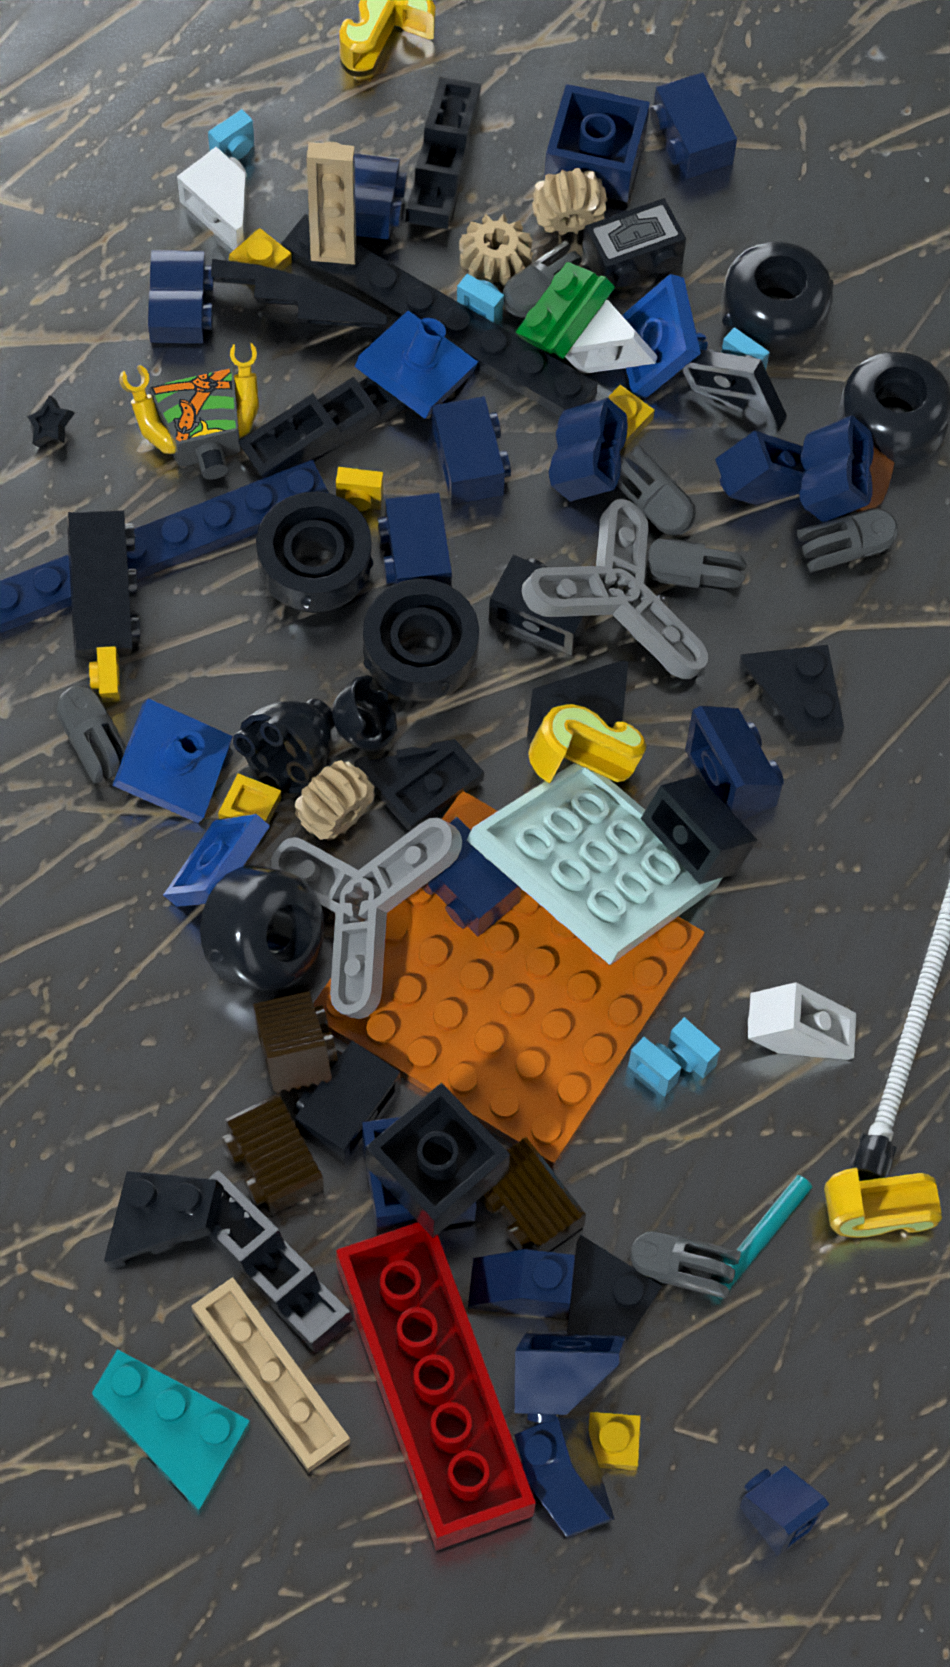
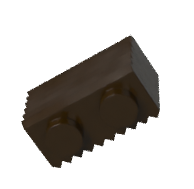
[252,991,338,1094]
[221,1093,324,1215]
[479,1137,586,1252]

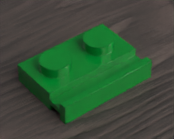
[515,262,615,359]

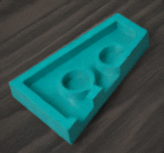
[92,1349,251,1514]

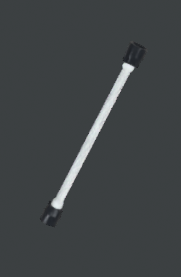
[849,880,950,1181]

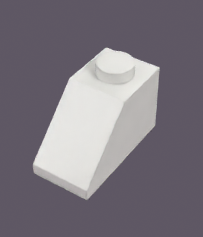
[177,147,247,250]
[565,299,657,374]
[748,982,856,1060]

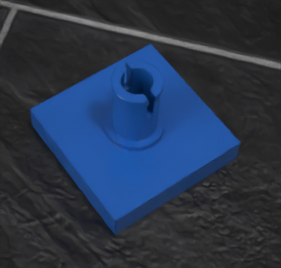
[622,274,708,399]
[355,311,478,419]
[112,698,233,823]
[163,814,270,907]

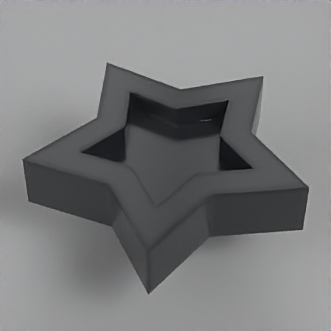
[27,395,75,448]

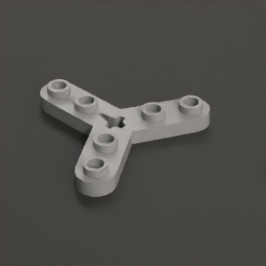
[521,499,708,679]
[271,818,462,1019]

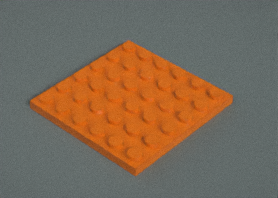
[313,791,705,1169]

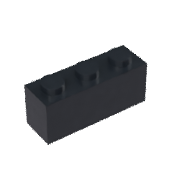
[67,510,140,658]

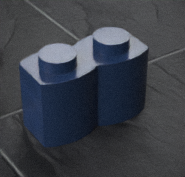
[355,153,407,239]
[148,250,214,343]
[549,398,628,501]
[799,415,874,522]

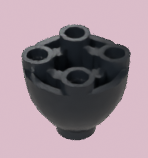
[233,699,334,794]

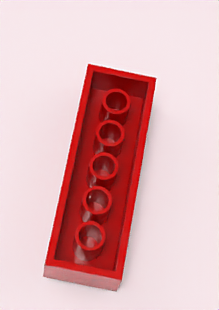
[336,1222,536,1551]

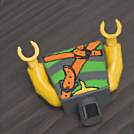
[119,342,259,479]

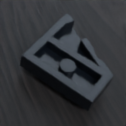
[682,349,787,429]
[739,645,844,740]
[527,660,629,739]
[354,739,484,832]
[104,1171,224,1268]
[567,1235,662,1344]

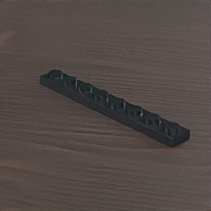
[281,214,598,416]

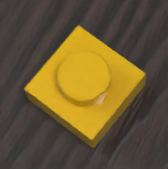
[229,228,292,271]
[608,385,655,448]
[336,467,383,511]
[89,646,121,702]
[218,773,281,824]
[588,1412,641,1471]

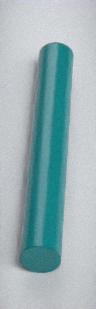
[717,1175,813,1299]

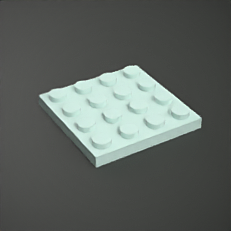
[467,763,723,965]

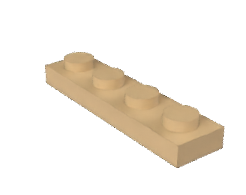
[307,142,356,264]
[191,1277,350,1473]

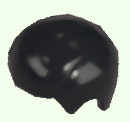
[332,675,397,751]

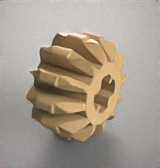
[532,168,607,235]
[459,213,533,287]
[294,760,374,841]

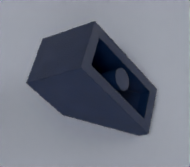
[715,431,806,505]
[468,1249,575,1320]
[514,1417,614,1537]
[739,1466,830,1556]

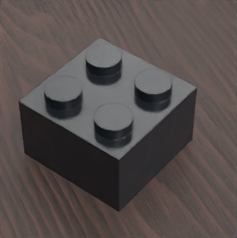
[365,1082,510,1238]

